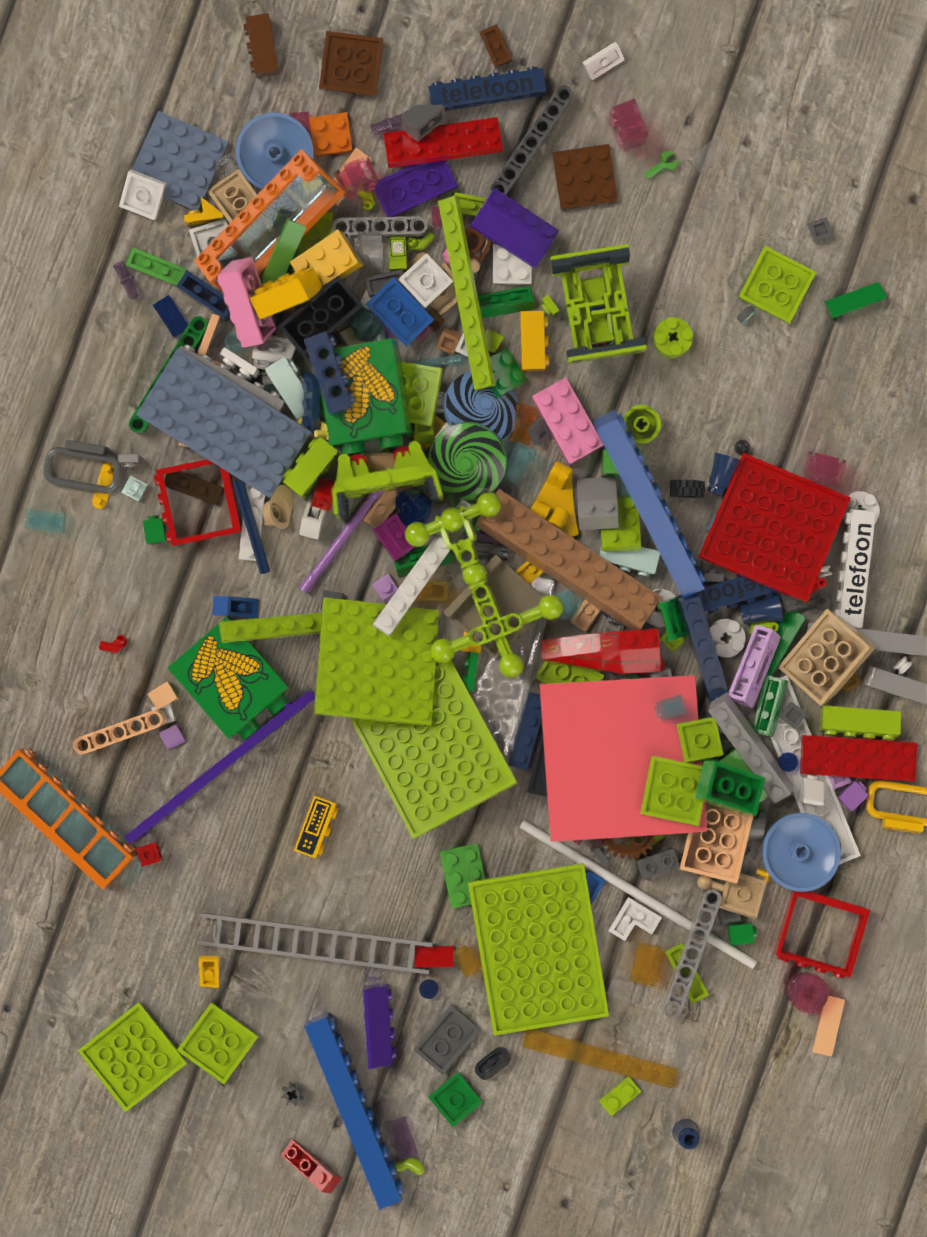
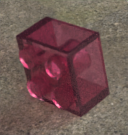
[609,99,649,152]

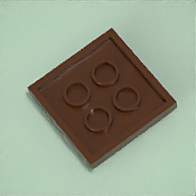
[319,31,384,97]
[552,144,618,211]

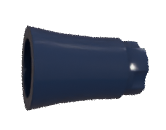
[707,452,740,496]
[740,595,783,624]
[672,1119,700,1150]

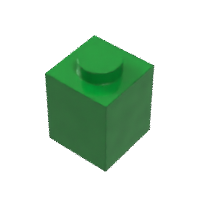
[143,515,168,545]
[727,922,757,946]

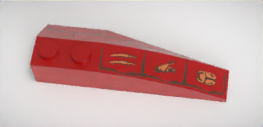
[541,629,661,674]

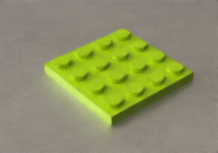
[78,1001,188,1112]

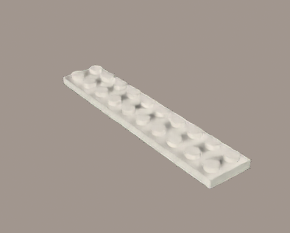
[755,675,861,864]

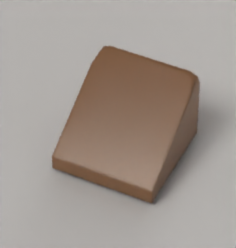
[436,327,462,355]

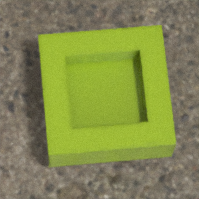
[541,295,559,317]

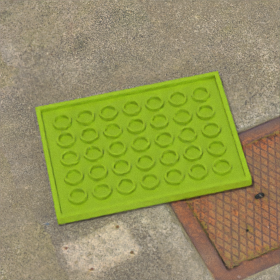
[350,660,517,840]
[468,862,609,1036]

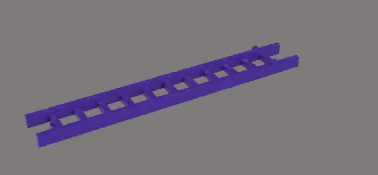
[124,690,315,844]

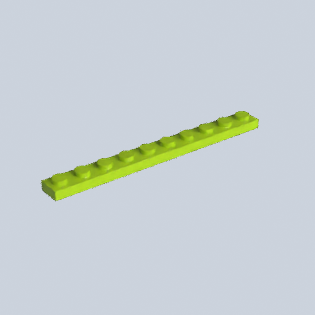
[438,196,495,390]

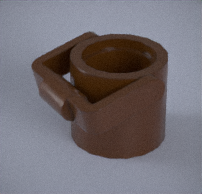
[465,228,491,261]

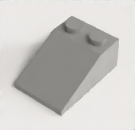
[577,477,619,530]

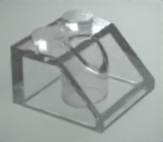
[354,231,384,274]

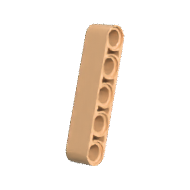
[74,709,167,754]

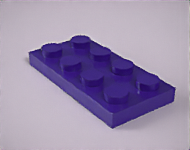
[372,160,458,217]

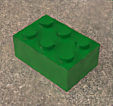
[694,760,766,816]

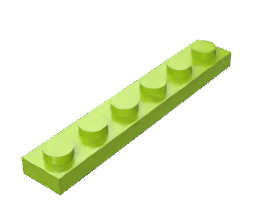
[219,612,322,643]

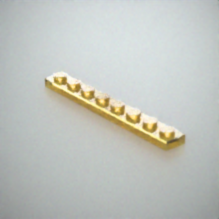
[522,1029,677,1088]

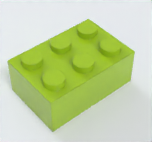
[283,437,340,500]

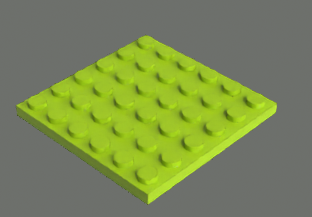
[314,597,439,726]

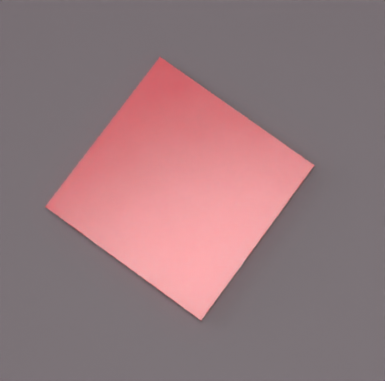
[540,675,707,842]

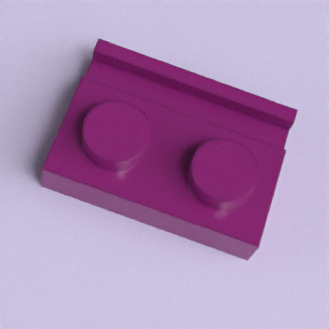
[372,514,415,561]

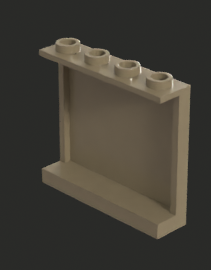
[444,555,543,661]

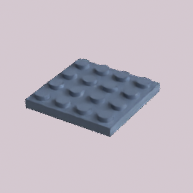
[132,111,229,211]

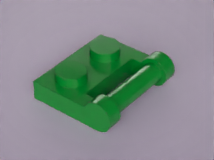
[657,596,688,642]

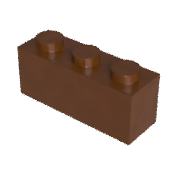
[243,13,280,79]

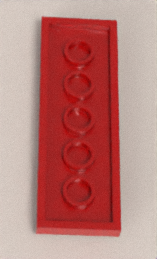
[383,117,503,168]
[800,735,917,781]

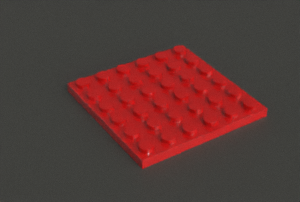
[698,453,851,603]

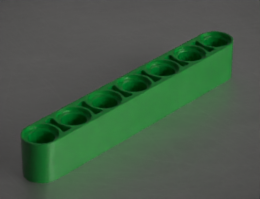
[129,316,208,434]

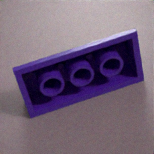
[470,188,559,269]
[363,983,396,1069]

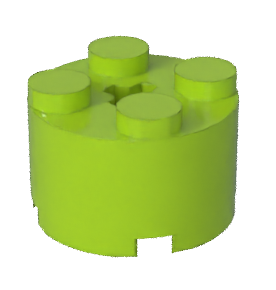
[652,317,693,359]
[623,405,661,446]

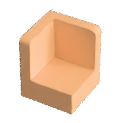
[148,681,180,710]

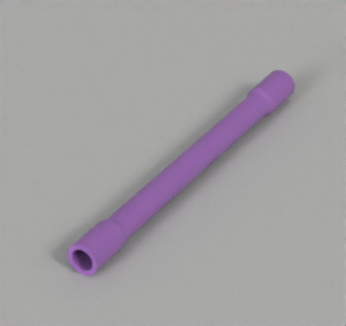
[299,491,383,594]

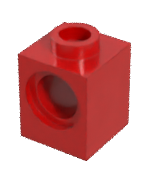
[311,477,335,511]
[136,841,163,867]

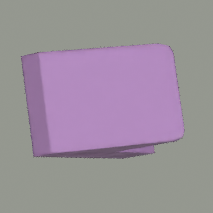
[372,574,398,604]

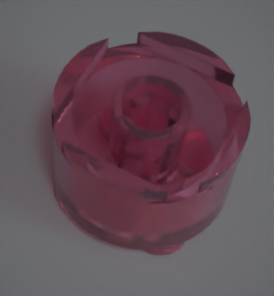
[334,157,379,200]
[803,451,846,486]
[786,971,829,1013]

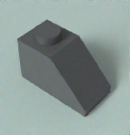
[401,105,446,141]

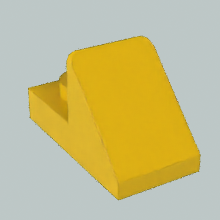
[184,197,225,226]
[199,956,221,988]

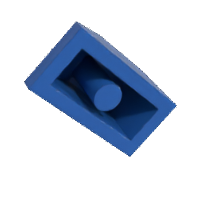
[212,596,258,618]

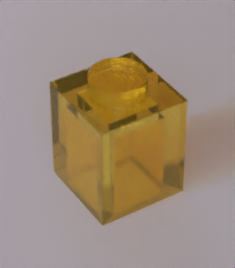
[454,945,482,977]

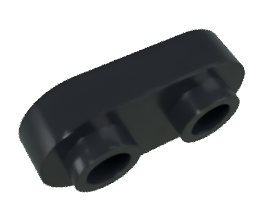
[475,1047,511,1080]

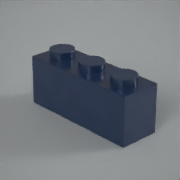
[176,271,231,322]

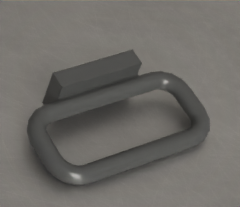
[44,440,122,493]

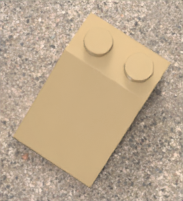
[207,169,272,240]

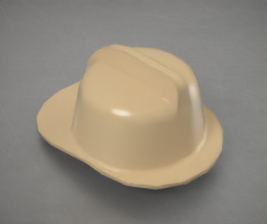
[262,485,294,529]

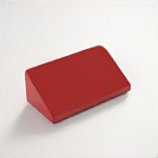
[415,946,454,967]

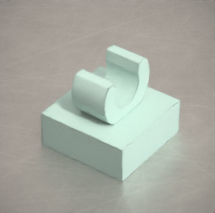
[122,475,148,502]

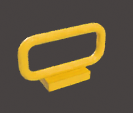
[866,780,927,834]

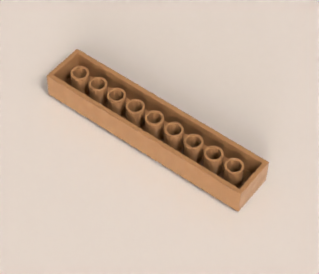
[475,489,662,630]

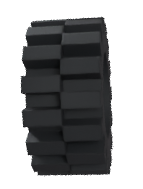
[670,479,705,498]

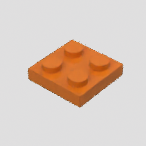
[309,112,353,157]

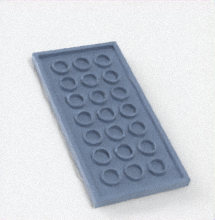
[136,348,311,498]

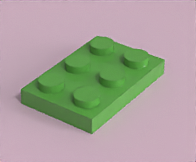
[439,843,485,909]

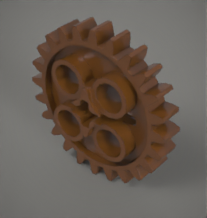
[601,835,659,860]

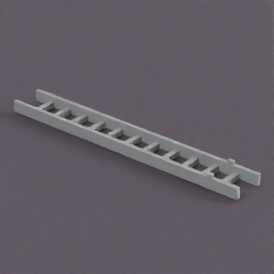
[197,913,433,974]

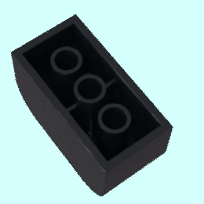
[278,276,364,360]

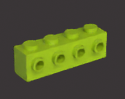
[819,705,901,741]

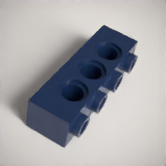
[304,332,356,416]

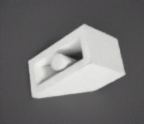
[299,493,326,540]
[798,775,824,806]

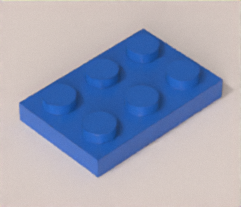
[366,277,434,347]

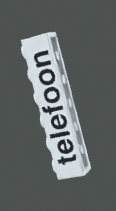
[834,509,876,628]

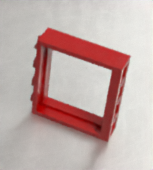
[153,459,241,546]
[773,890,870,979]

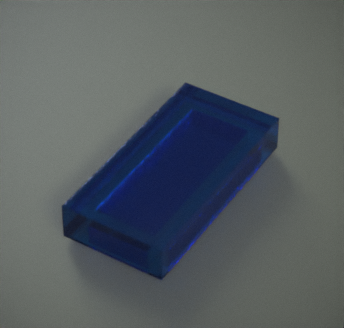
[153,295,188,338]

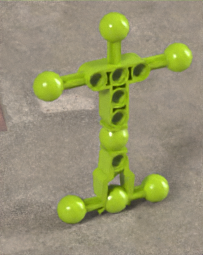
[405,492,564,678]

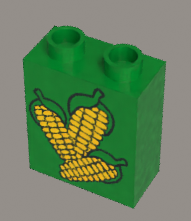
[321,338,413,456]
[167,616,291,742]

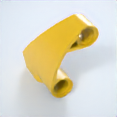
[530,461,579,537]

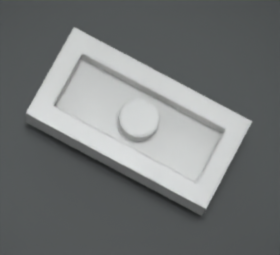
[583,42,625,80]

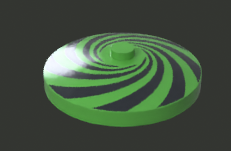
[429,422,507,500]

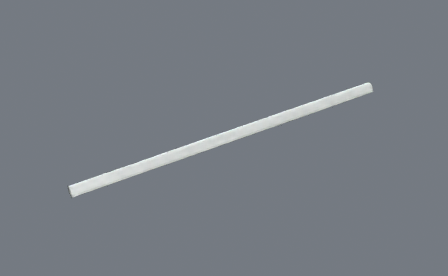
[519,820,757,969]

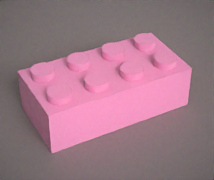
[218,257,276,348]
[531,378,604,466]

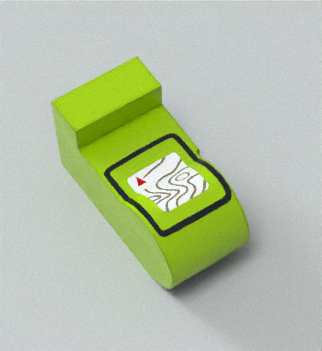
[389,236,408,273]

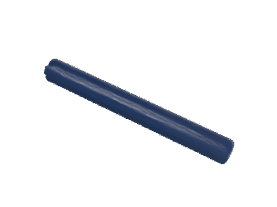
[233,480,270,574]

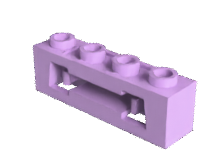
[729,625,781,708]

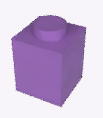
[837,781,869,812]

